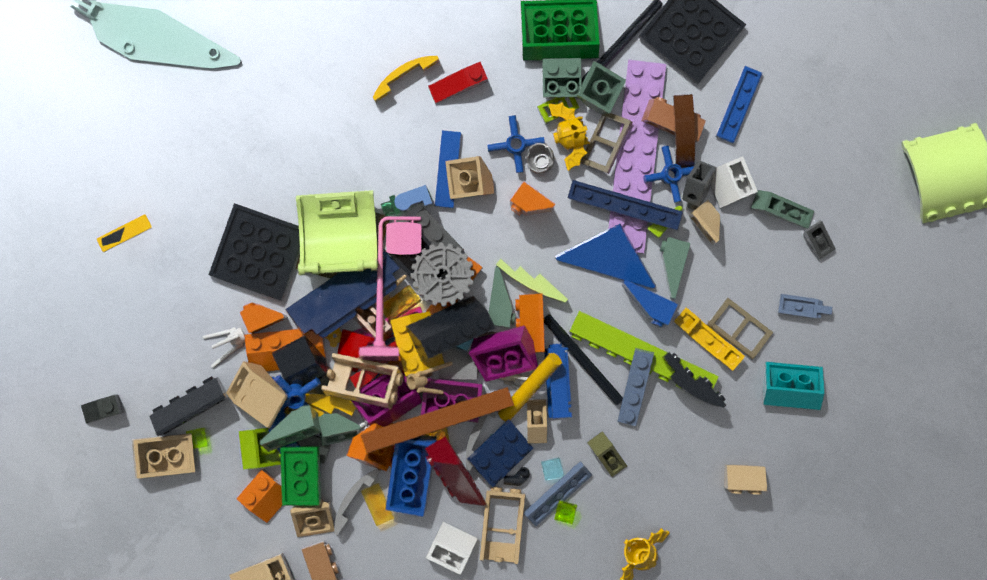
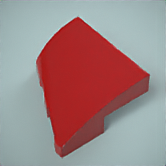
[337,329,374,372]

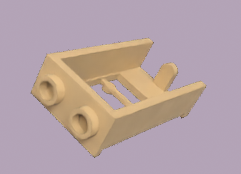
[321,353,403,409]
[480,487,525,564]

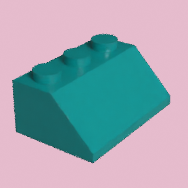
[763,362,825,410]

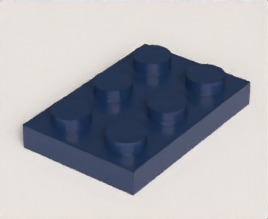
[467,420,534,488]

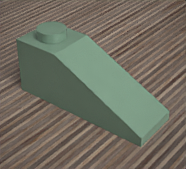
[751,190,814,229]
[660,237,690,299]
[488,267,515,328]
[260,405,321,452]

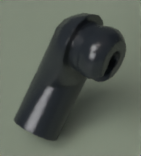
[504,467,530,486]

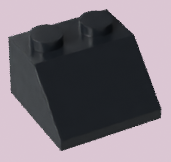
[272,335,327,387]

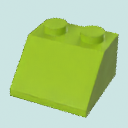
[239,428,281,470]

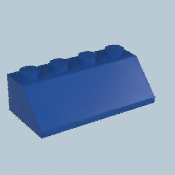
[385,435,437,517]

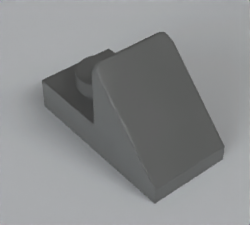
[803,220,836,259]

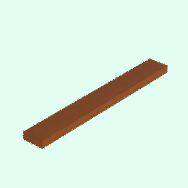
[361,387,514,454]

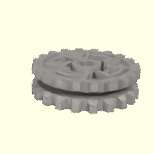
[411,243,474,307]

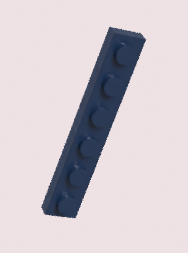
[567,180,684,231]

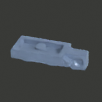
[778,294,833,318]

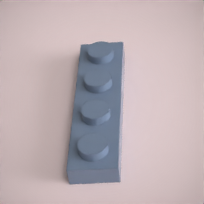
[617,348,654,426]
[524,461,592,526]

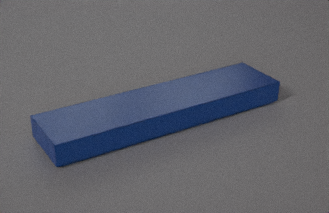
[715,66,762,143]
[434,130,461,208]

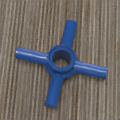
[487,115,545,173]
[643,146,694,203]
[274,375,321,412]

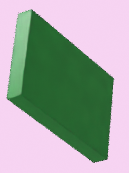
[280,447,321,506]

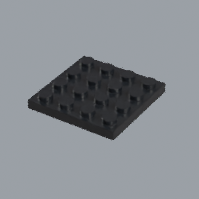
[639,0,747,84]
[208,203,300,301]

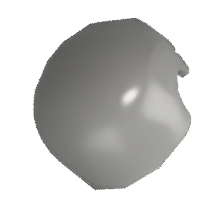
[526,143,555,174]

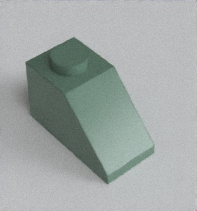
[318,413,361,446]

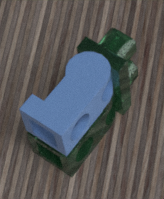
[381,185,434,217]

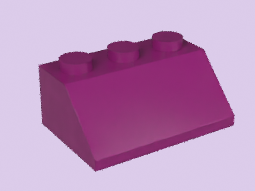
[469,326,538,382]
[351,365,422,427]
[421,378,483,423]

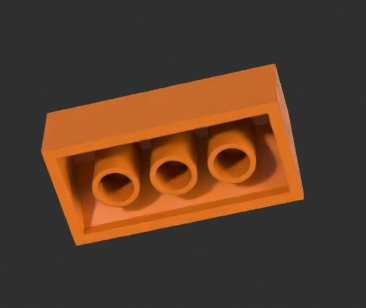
[245,329,327,371]

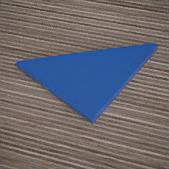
[555,223,656,288]

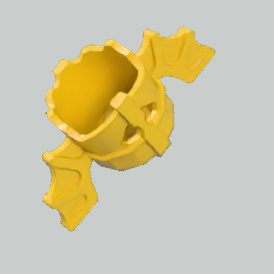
[549,102,590,171]
[620,528,670,580]

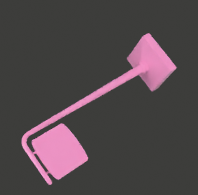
[359,216,421,361]

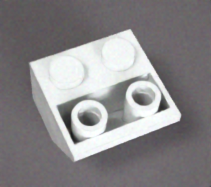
[711,156,758,208]
[426,522,478,575]

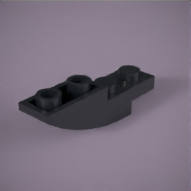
[662,352,726,408]

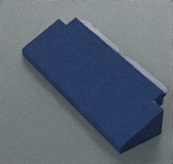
[285,247,400,337]

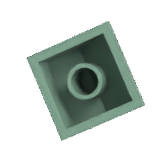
[577,61,626,114]

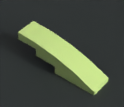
[496,259,568,303]

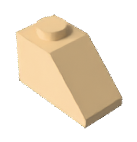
[527,399,547,443]

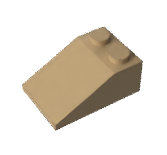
[132,434,195,479]

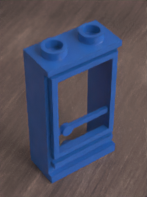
[544,344,572,418]

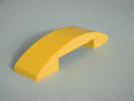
[373,56,440,102]
[674,307,745,371]

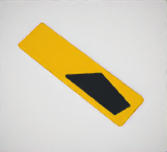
[96,214,152,252]

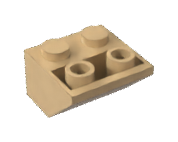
[724,465,767,495]

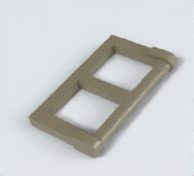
[580,113,632,174]
[707,298,773,360]

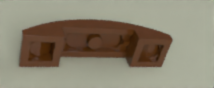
[673,94,695,168]

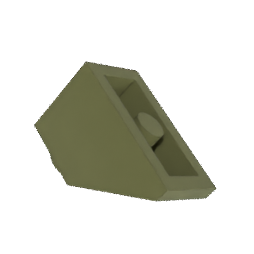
[587,431,627,477]

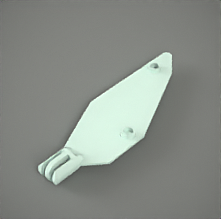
[70,0,241,69]

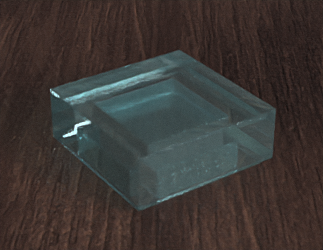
[541,457,564,481]

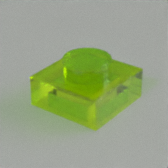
[186,427,209,449]
[554,500,577,525]

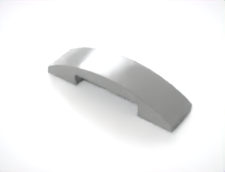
[466,411,498,471]
[334,469,381,535]

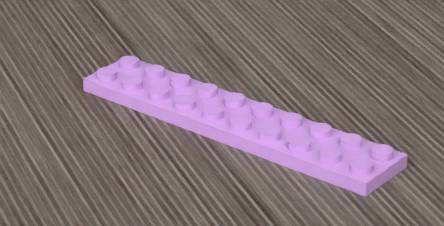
[608,60,666,254]

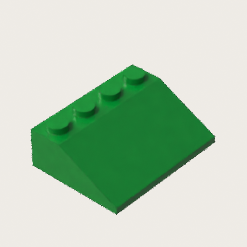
[521,0,600,61]

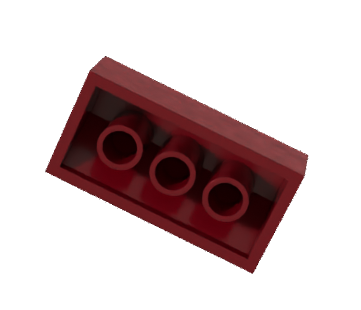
[425,436,487,506]

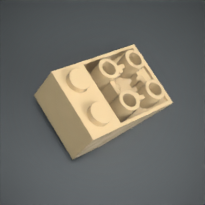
[226,361,287,428]
[229,553,294,580]

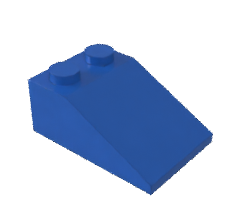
[622,279,678,328]

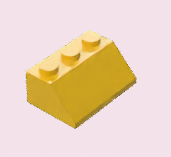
[390,311,444,377]

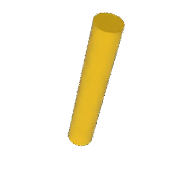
[498,353,562,422]

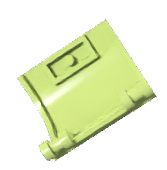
[901,123,987,223]
[296,190,378,275]

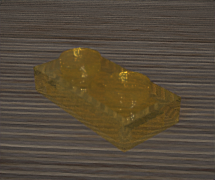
[383,285,421,323]
[361,483,394,526]

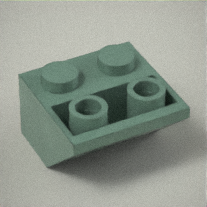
[542,58,581,98]

